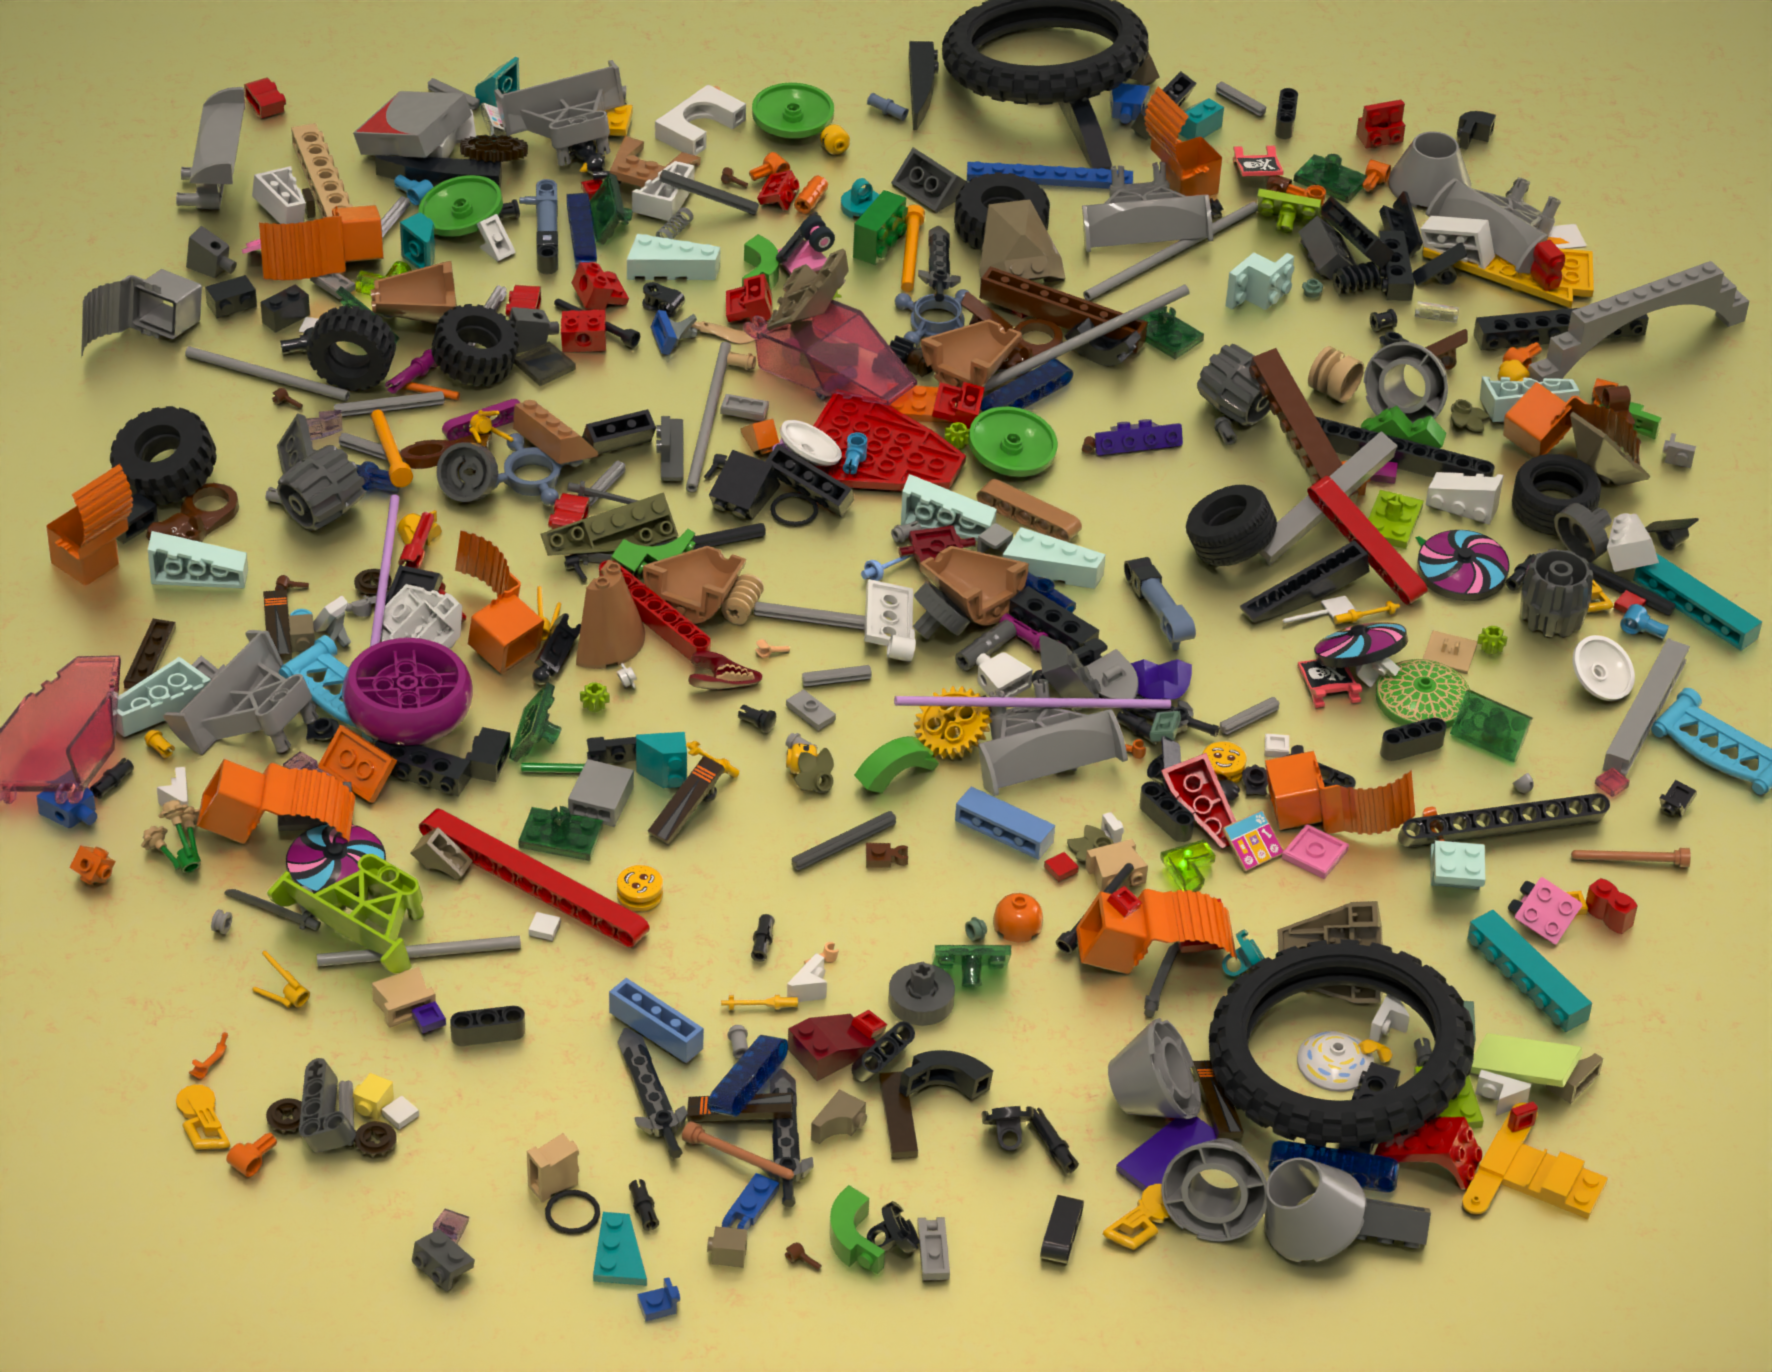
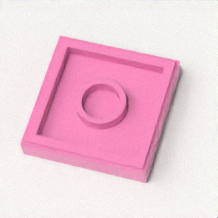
[1282,824,1349,879]

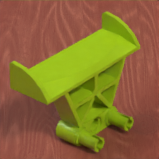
[267,854,424,973]

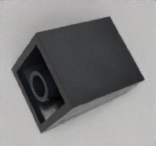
[709,450,781,520]

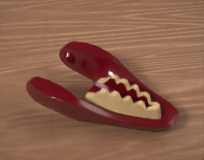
[688,651,763,690]

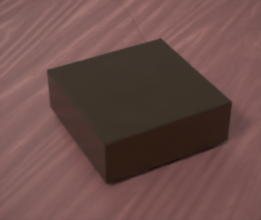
[302,188,316,218]

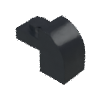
[1457,111,1496,150]

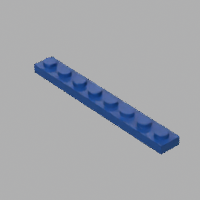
[967,161,1133,189]

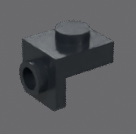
[1659,780,1697,817]

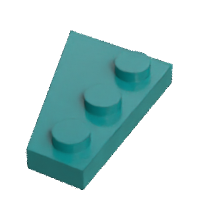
[593,1212,647,1286]

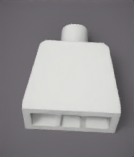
[976,652,1033,697]

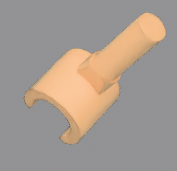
[755,639,790,658]
[804,942,839,964]

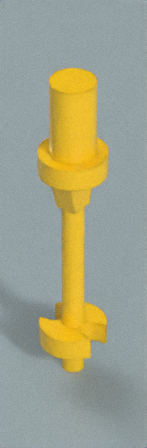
[1334,601,1400,625]
[686,741,739,778]
[721,995,798,1011]

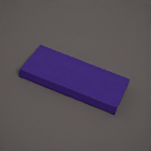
[1116,1116,1217,1191]

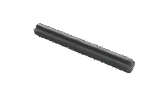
[659,170,759,215]
[791,811,896,871]

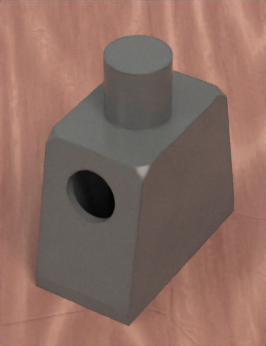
[186,226,237,278]
[509,307,559,353]

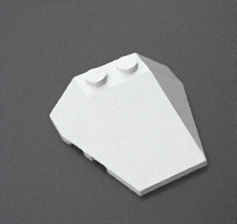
[381,584,462,649]

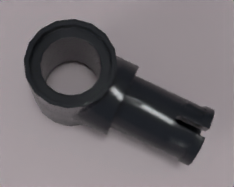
[280,327,314,355]

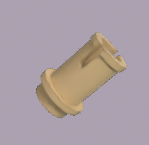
[727,351,756,371]

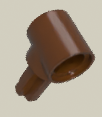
[1266,175,1292,193]

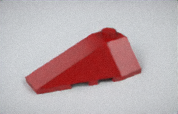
[1161,753,1236,849]

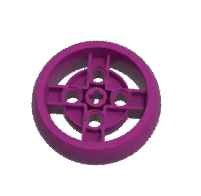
[342,638,473,745]

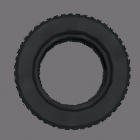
[1512,454,1601,535]

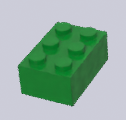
[853,190,908,265]

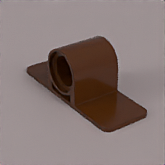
[961,292,1013,332]
[1425,329,1468,370]
[1594,385,1635,425]

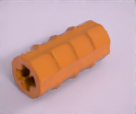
[794,175,828,214]

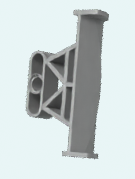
[494,60,625,166]
[176,87,245,210]
[1082,162,1213,252]
[1425,177,1561,273]
[163,630,319,755]
[978,679,1128,796]

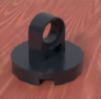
[981,1106,1034,1151]
[866,1201,919,1254]

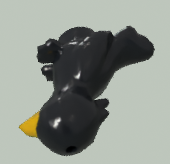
[568,139,605,175]

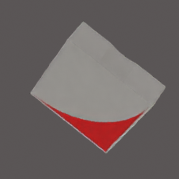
[353,91,472,158]

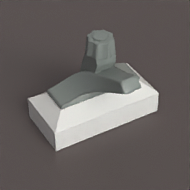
[313,596,351,648]

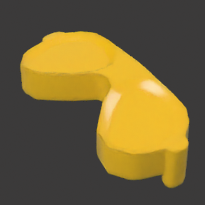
[1358,1039,1393,1063]

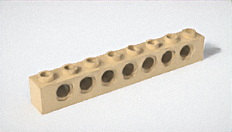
[291,123,353,218]

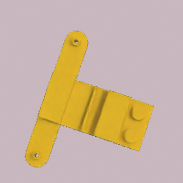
[1462,1102,1608,1219]

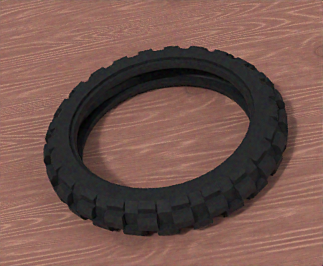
[942,0,1149,105]
[1209,939,1474,1148]

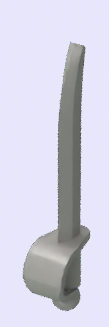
[345,592,389,617]

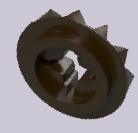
[354,569,392,597]
[266,1098,302,1134]
[354,1121,397,1158]

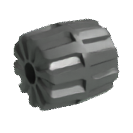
[1197,344,1270,426]
[277,445,366,531]
[1520,549,1593,638]

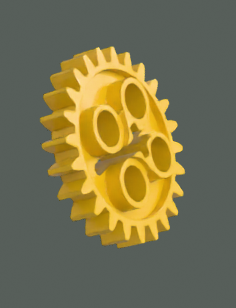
[914,686,992,760]

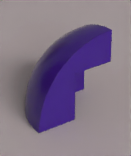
[1130,659,1192,700]

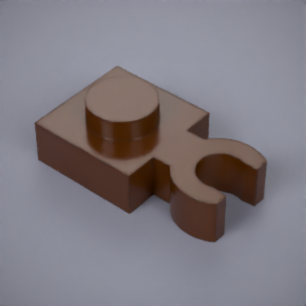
[866,843,908,868]

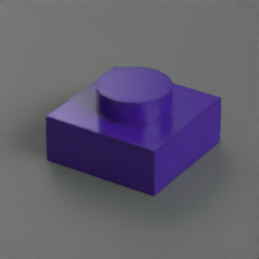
[412,1001,446,1034]

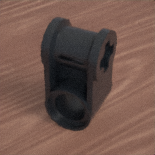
[642,282,685,318]

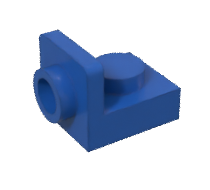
[637,1277,680,1322]

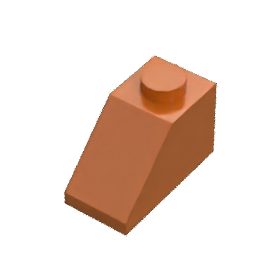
[740,419,779,454]

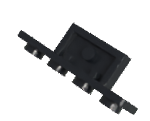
[1379,191,1423,257]

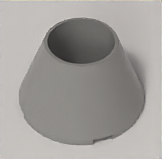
[1388,132,1471,208]
[1363,342,1448,423]
[1108,1018,1201,1119]
[1161,1138,1267,1241]
[1264,1158,1367,1262]

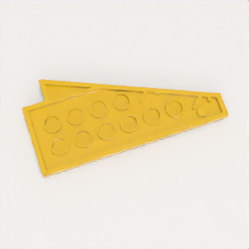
[1423,246,1594,308]

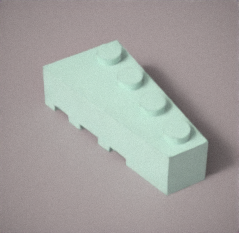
[627,234,721,280]
[1480,376,1580,422]
[901,474,997,541]
[1003,527,1106,589]
[148,531,248,589]
[106,657,211,737]

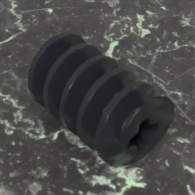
[1332,262,1381,294]

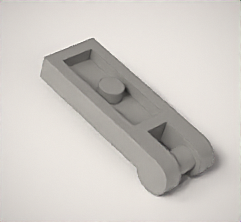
[917,1217,950,1280]

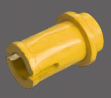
[145,730,175,759]

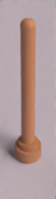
[1571,848,1691,868]
[682,1121,794,1180]

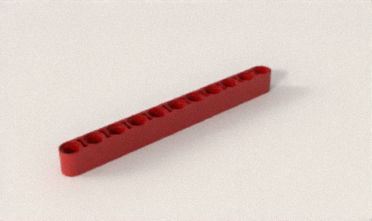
[419,808,650,948]

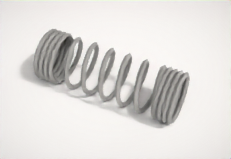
[656,207,693,239]

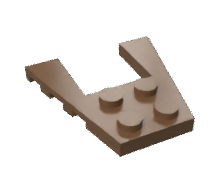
[609,136,701,187]

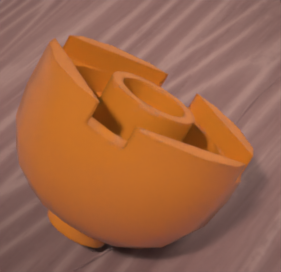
[993,893,1043,943]

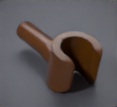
[721,167,748,188]
[272,388,303,409]
[1082,436,1095,454]
[275,575,309,590]
[785,1242,822,1271]

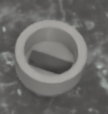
[1512,773,1534,793]

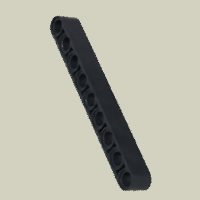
[1315,416,1495,478]
[1398,793,1610,848]

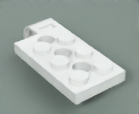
[864,579,916,662]

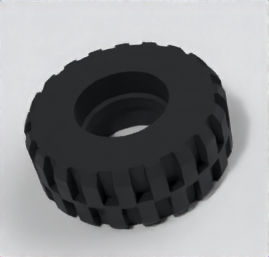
[954,172,1050,251]
[110,406,217,505]

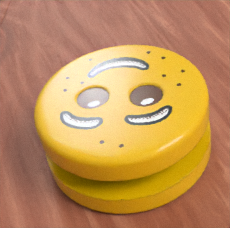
[1202,742,1247,783]
[617,865,663,912]

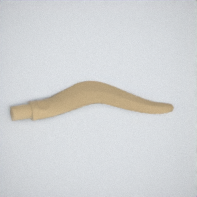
[691,321,789,344]

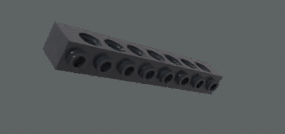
[1474,308,1649,350]

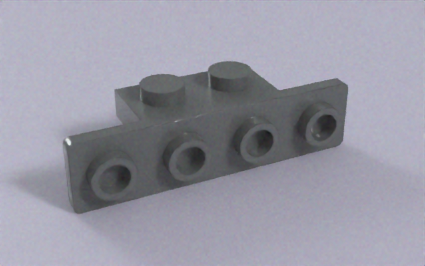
[656,416,683,481]

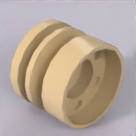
[1308,346,1364,403]

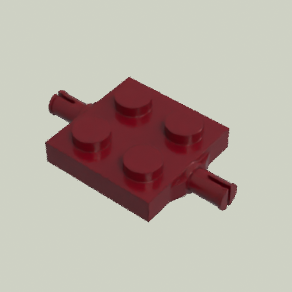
[898,525,976,567]

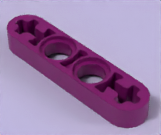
[442,399,520,441]

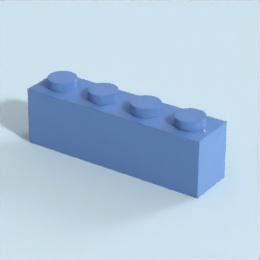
[955,786,1055,860]
[609,978,704,1063]

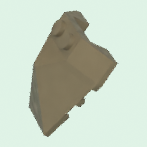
[979,199,1065,283]
[766,249,849,331]
[1570,412,1650,486]
[1277,901,1383,1003]

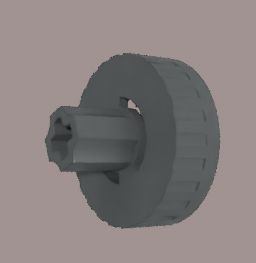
[437,443,498,502]
[1554,503,1612,562]
[913,581,971,639]
[888,961,955,1026]

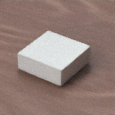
[1265,734,1289,757]
[529,912,561,941]
[382,1096,419,1129]

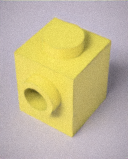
[353,1073,394,1120]

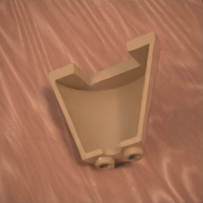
[371,261,457,324]
[921,319,1022,388]
[643,546,746,624]
[920,546,1029,625]
[576,560,645,669]

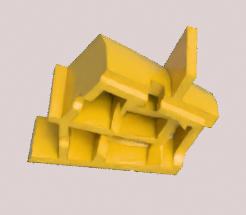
[397,510,442,546]

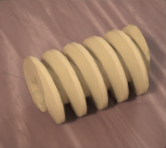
[721,574,764,625]

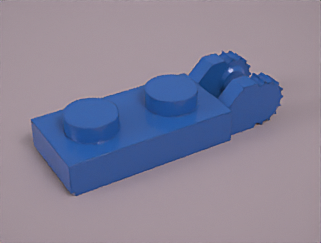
[721,1173,779,1231]

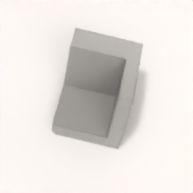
[977,523,1013,553]

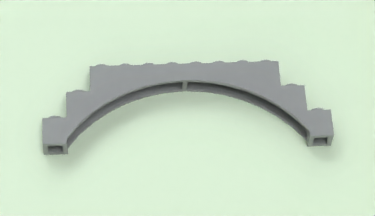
[1528,261,1749,382]

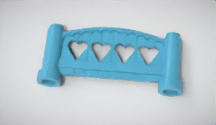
[279,635,377,743]
[1651,688,1772,795]

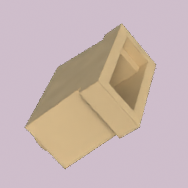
[1085,839,1148,892]
[372,967,436,1028]
[527,1133,580,1202]

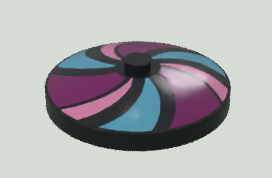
[1417,530,1510,601]
[1314,622,1408,668]
[286,824,386,897]

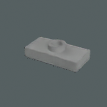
[310,273,356,299]
[720,394,769,421]
[786,689,836,731]

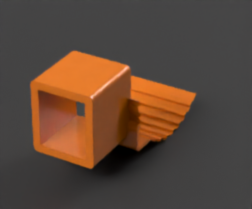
[1144,86,1222,196]
[259,205,384,280]
[1503,382,1640,464]
[46,464,133,585]
[455,531,544,674]
[1265,751,1416,835]
[197,759,355,844]
[1076,889,1237,974]

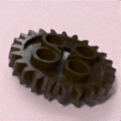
[460,134,528,162]

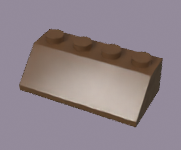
[513,400,598,464]

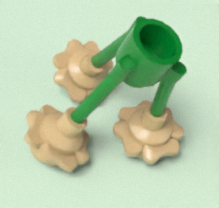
[141,800,201,873]

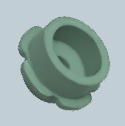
[1302,279,1323,298]
[965,917,987,941]

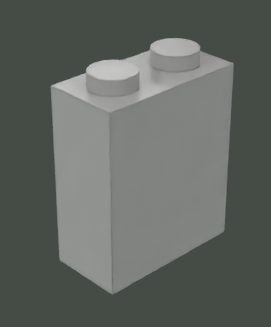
[568,759,634,827]

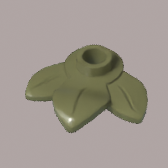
[1451,399,1489,432]
[794,748,834,793]
[1067,825,1114,862]

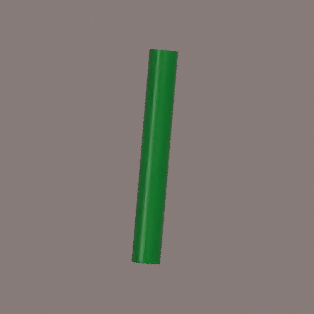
[521,763,585,773]

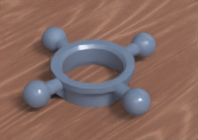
[895,289,970,347]
[493,433,583,506]

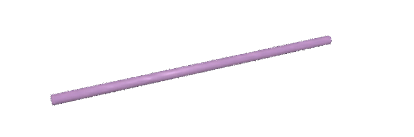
[370,495,400,647]
[894,696,1171,709]

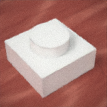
[1101,812,1124,843]

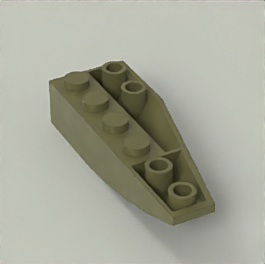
[540,492,679,556]

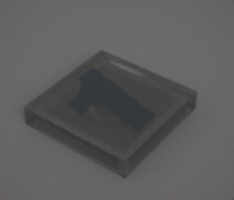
[514,341,576,386]

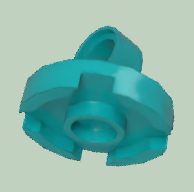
[841,178,879,218]
[1222,929,1265,976]

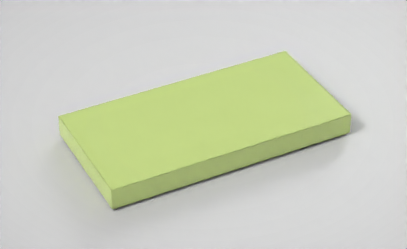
[1470,1033,1583,1087]

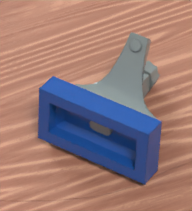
[651,310,697,355]

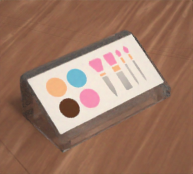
[481,103,510,136]
[1415,301,1460,323]

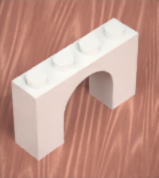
[655,84,746,156]

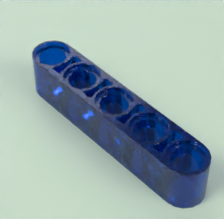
[566,193,597,265]
[980,359,1073,412]
[708,1035,788,1117]
[1268,1140,1399,1193]

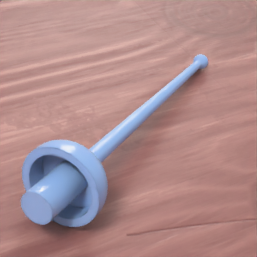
[861,555,913,581]

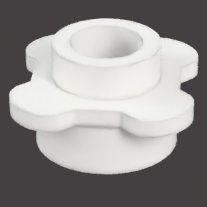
[617,663,637,689]

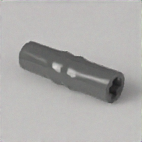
[955,620,1017,671]

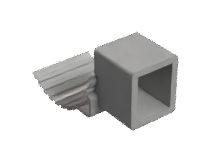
[81,269,202,359]

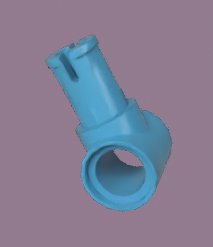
[394,175,433,206]
[843,433,867,474]
[1620,604,1669,639]

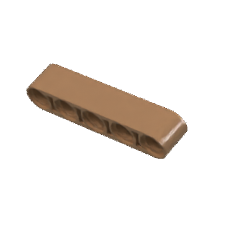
[976,479,1082,542]

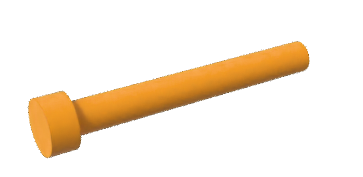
[901,205,925,292]
[371,410,413,487]

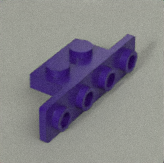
[1095,419,1183,455]

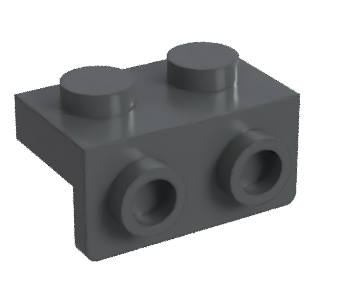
[412,1229,475,1292]

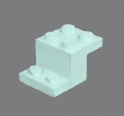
[1225,253,1294,310]
[1430,840,1486,890]

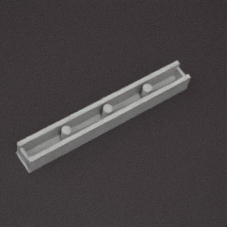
[1259,431,1397,566]
[1602,638,1690,777]

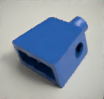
[1110,83,1150,124]
[36,772,97,828]

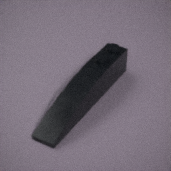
[908,41,939,130]
[1058,97,1112,170]
[375,155,502,188]
[1321,196,1395,268]
[1240,540,1370,623]

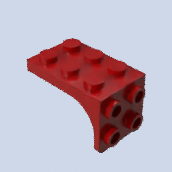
[1373,1117,1482,1189]

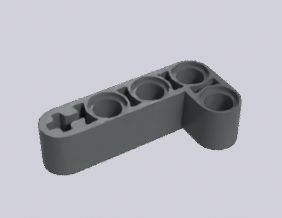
[299,1058,356,1153]

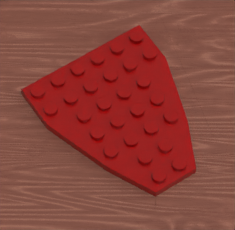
[813,388,966,491]

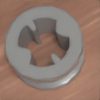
[211,909,232,934]

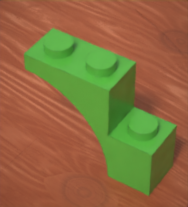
[1361,406,1446,448]
[611,529,696,576]

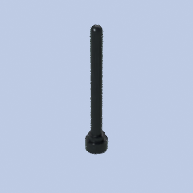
[554,298,641,348]
[1056,863,1134,954]

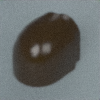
[906,349,933,377]

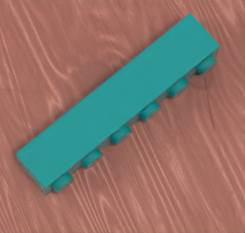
[1633,553,1762,651]
[1467,910,1592,1032]

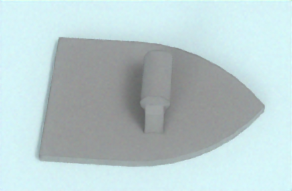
[1086,649,1138,699]

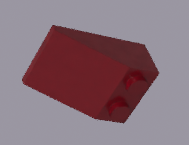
[787,1014,876,1081]

